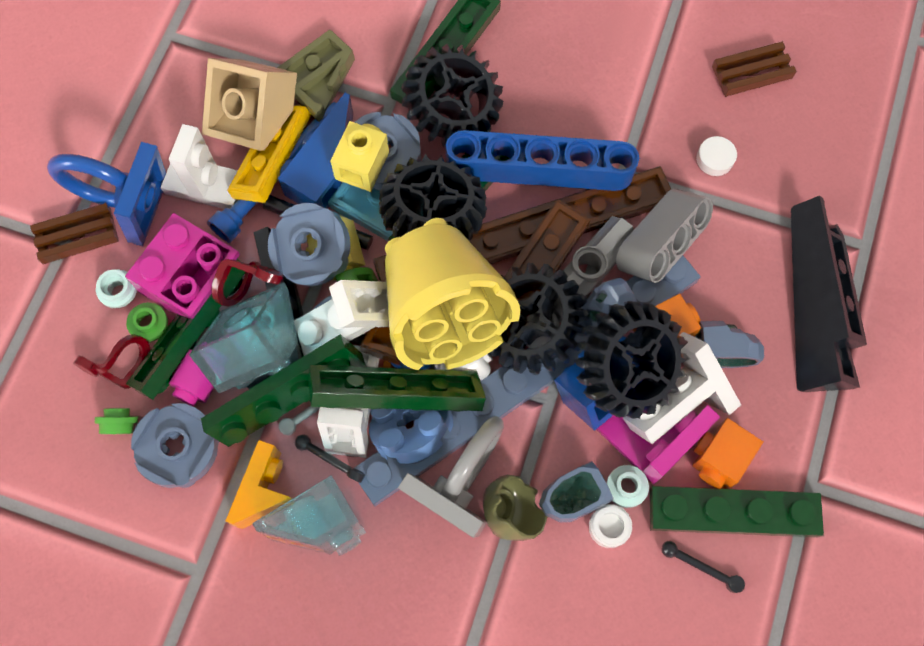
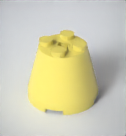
[385,218,520,370]

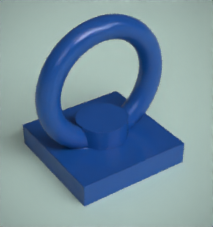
[47,141,166,246]

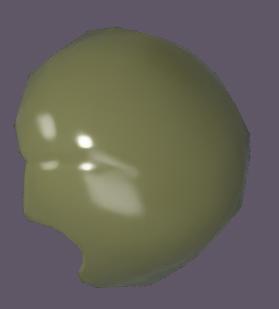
[483,474,548,541]

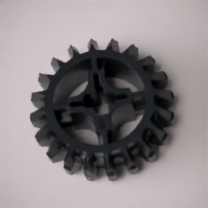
[402,44,504,147]
[379,154,487,242]
[489,263,590,375]
[574,301,690,419]

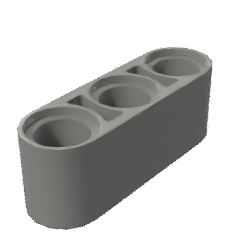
[616,189,713,283]

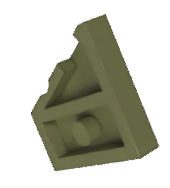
[277,30,355,122]

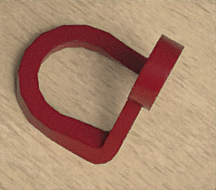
[211,259,283,307]
[73,334,151,389]

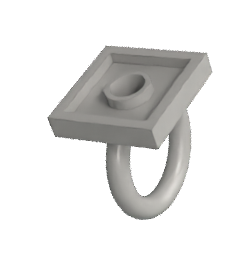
[398,416,504,538]

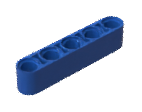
[446,130,640,191]

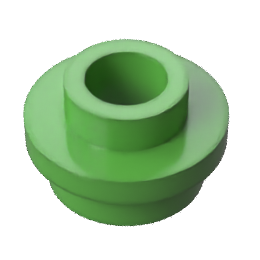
[126,302,168,342]
[95,408,138,434]

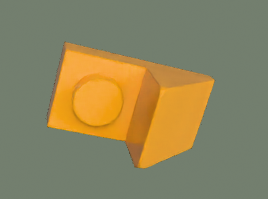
[225,440,296,529]

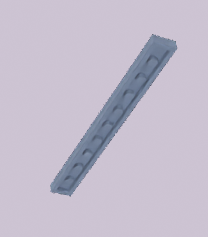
[354,255,701,507]

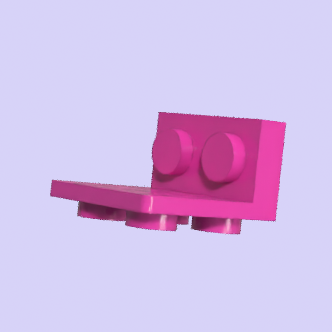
[596,405,720,485]

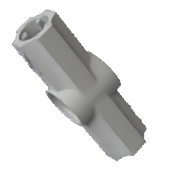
[553,216,634,323]

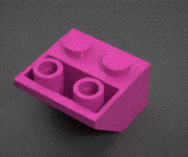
[125,213,240,319]

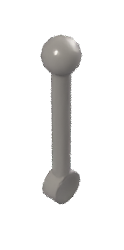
[279,406,320,435]

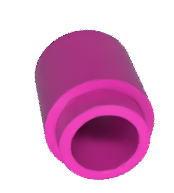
[169,343,227,407]

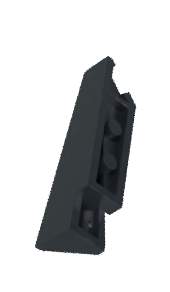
[791,195,867,392]

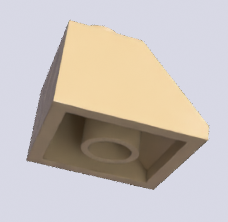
[202,58,297,151]

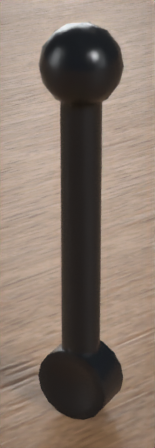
[295,434,365,483]
[661,541,745,593]

